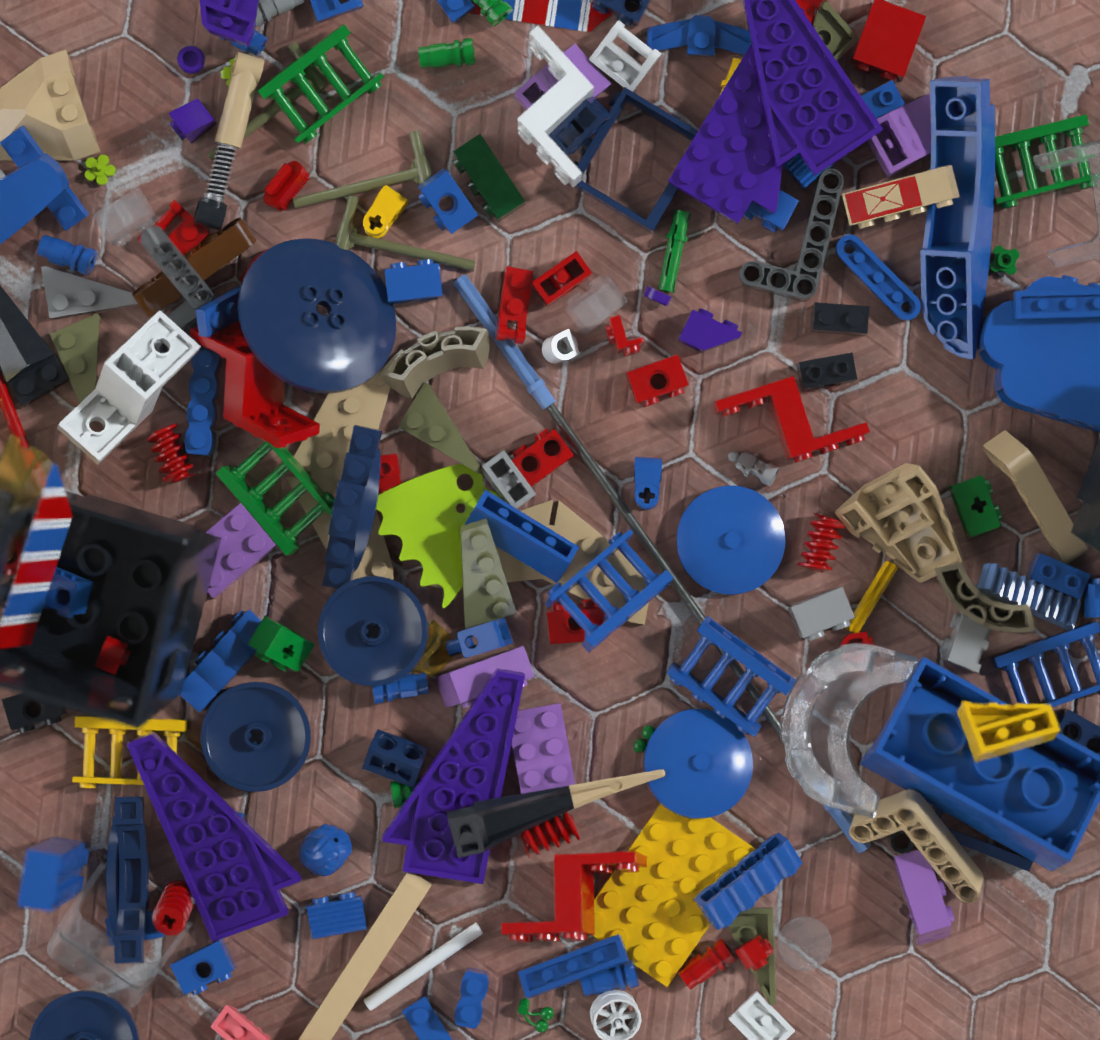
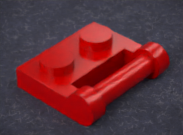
[137,200,210,255]

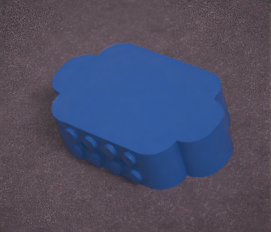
[977,275,1100,433]

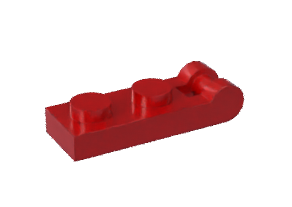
[495,266,533,345]

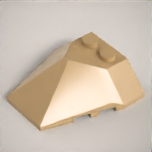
[0,50,101,161]
[835,463,964,583]

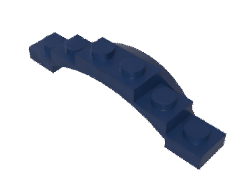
[322,425,382,589]
[106,796,149,964]

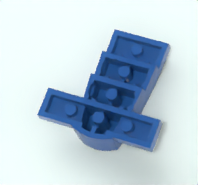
[0,125,89,244]

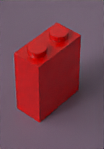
[850,0,926,83]

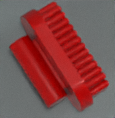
[263,161,310,212]

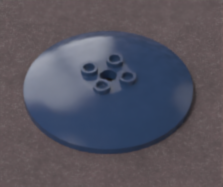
[238,238,396,393]

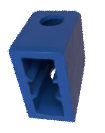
[446,617,513,658]

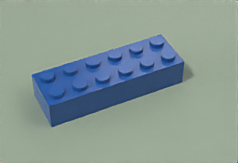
[17,837,89,912]

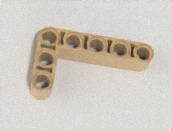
[982,430,1088,564]
[849,790,984,904]

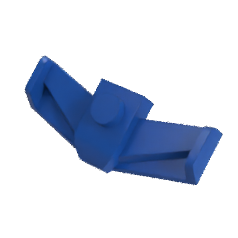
[647,15,751,57]

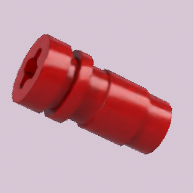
[678,938,737,990]

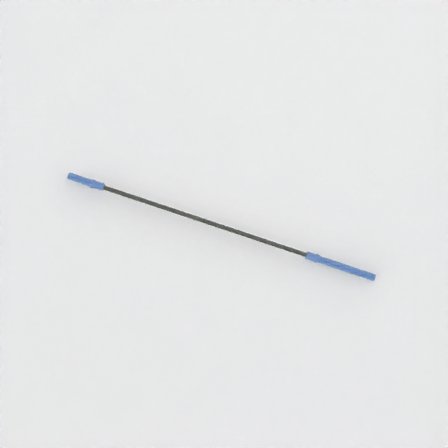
[454,275,871,853]

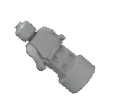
[727,451,780,487]

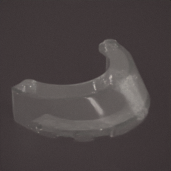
[781,643,918,818]

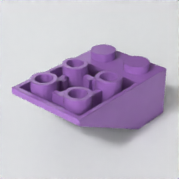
[514,44,611,111]
[867,93,931,178]

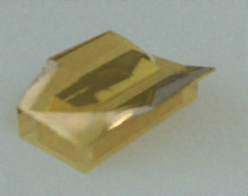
[411,619,454,677]

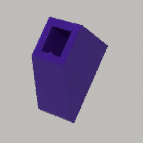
[169,98,217,143]
[678,308,742,353]

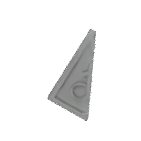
[41,266,138,319]

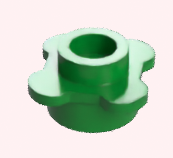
[990,246,1020,275]

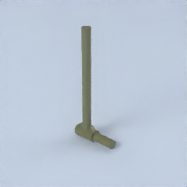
[207,42,330,162]
[293,130,433,209]
[335,195,476,271]

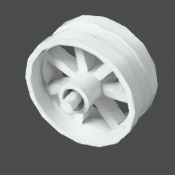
[589,990,642,1040]

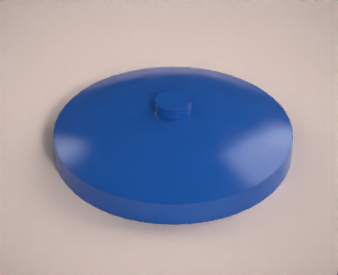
[676,486,785,595]
[643,709,753,819]

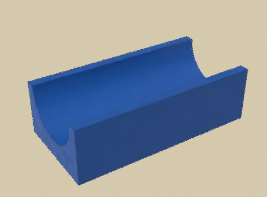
[860,657,1100,872]

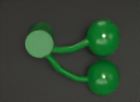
[633,725,655,753]
[518,998,554,1033]

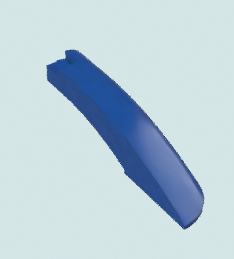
[920,76,995,360]

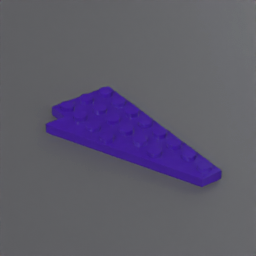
[743,0,883,176]
[668,8,804,225]
[382,668,525,884]

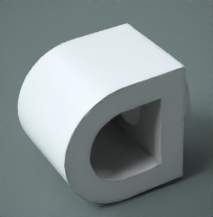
[542,329,580,363]

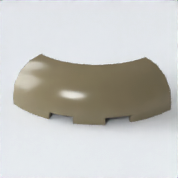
[380,326,490,399]
[935,562,1036,633]

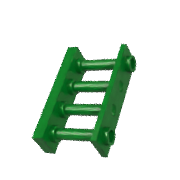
[256,24,384,144]
[994,114,1100,210]
[216,441,335,556]

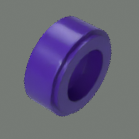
[177,46,205,74]
[644,285,672,306]

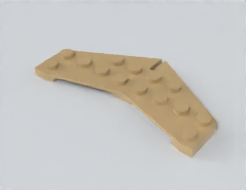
[286,365,394,580]
[430,499,649,625]

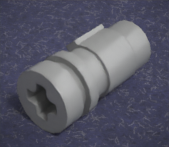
[255,0,304,27]

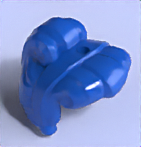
[299,823,352,877]

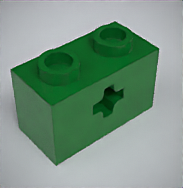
[948,475,1003,538]
[248,616,315,672]

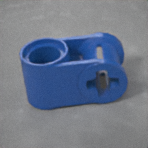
[634,457,662,510]

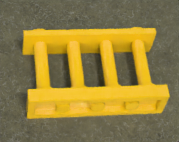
[72,715,188,788]

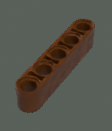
[132,217,256,317]

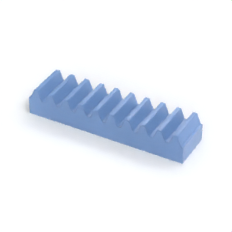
[977,563,1081,630]

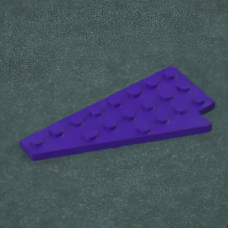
[127,732,302,942]

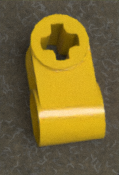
[363,185,409,239]

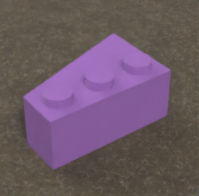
[435,646,535,708]
[894,850,955,946]

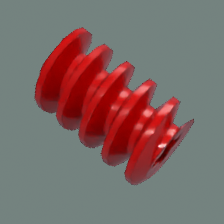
[147,423,197,484]
[798,513,845,573]
[520,812,580,857]
[152,880,195,936]

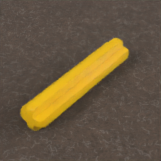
[845,561,898,633]

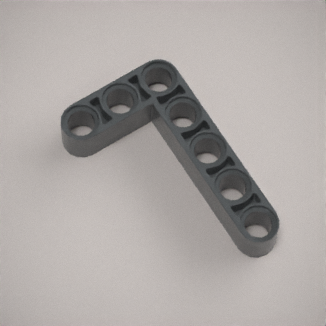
[738,169,844,301]
[140,226,217,353]

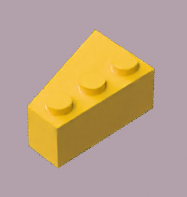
[957,702,1060,763]

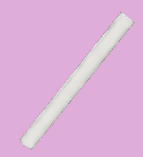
[363,922,483,1011]

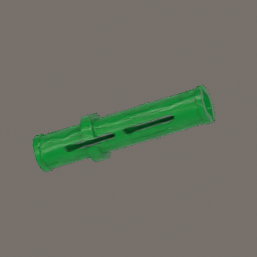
[657,210,691,293]

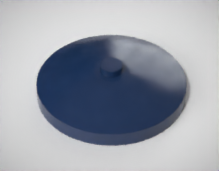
[318,576,428,687]
[201,682,311,792]
[29,990,140,1040]

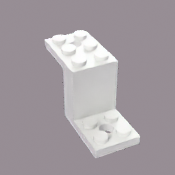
[517,26,594,187]
[57,310,201,465]

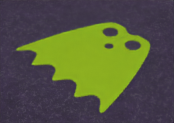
[376,464,502,608]

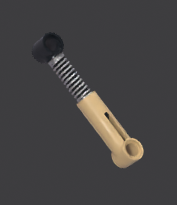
[193,52,264,231]

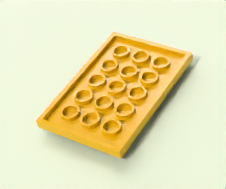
[592,804,757,987]

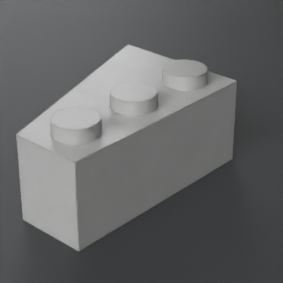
[939,584,1003,673]

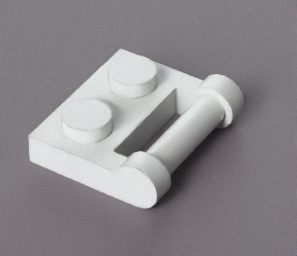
[589,20,662,92]

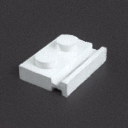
[728,990,795,1040]

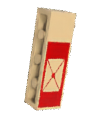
[842,165,960,229]

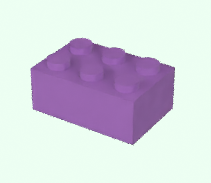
[206,503,278,598]
[512,702,575,794]

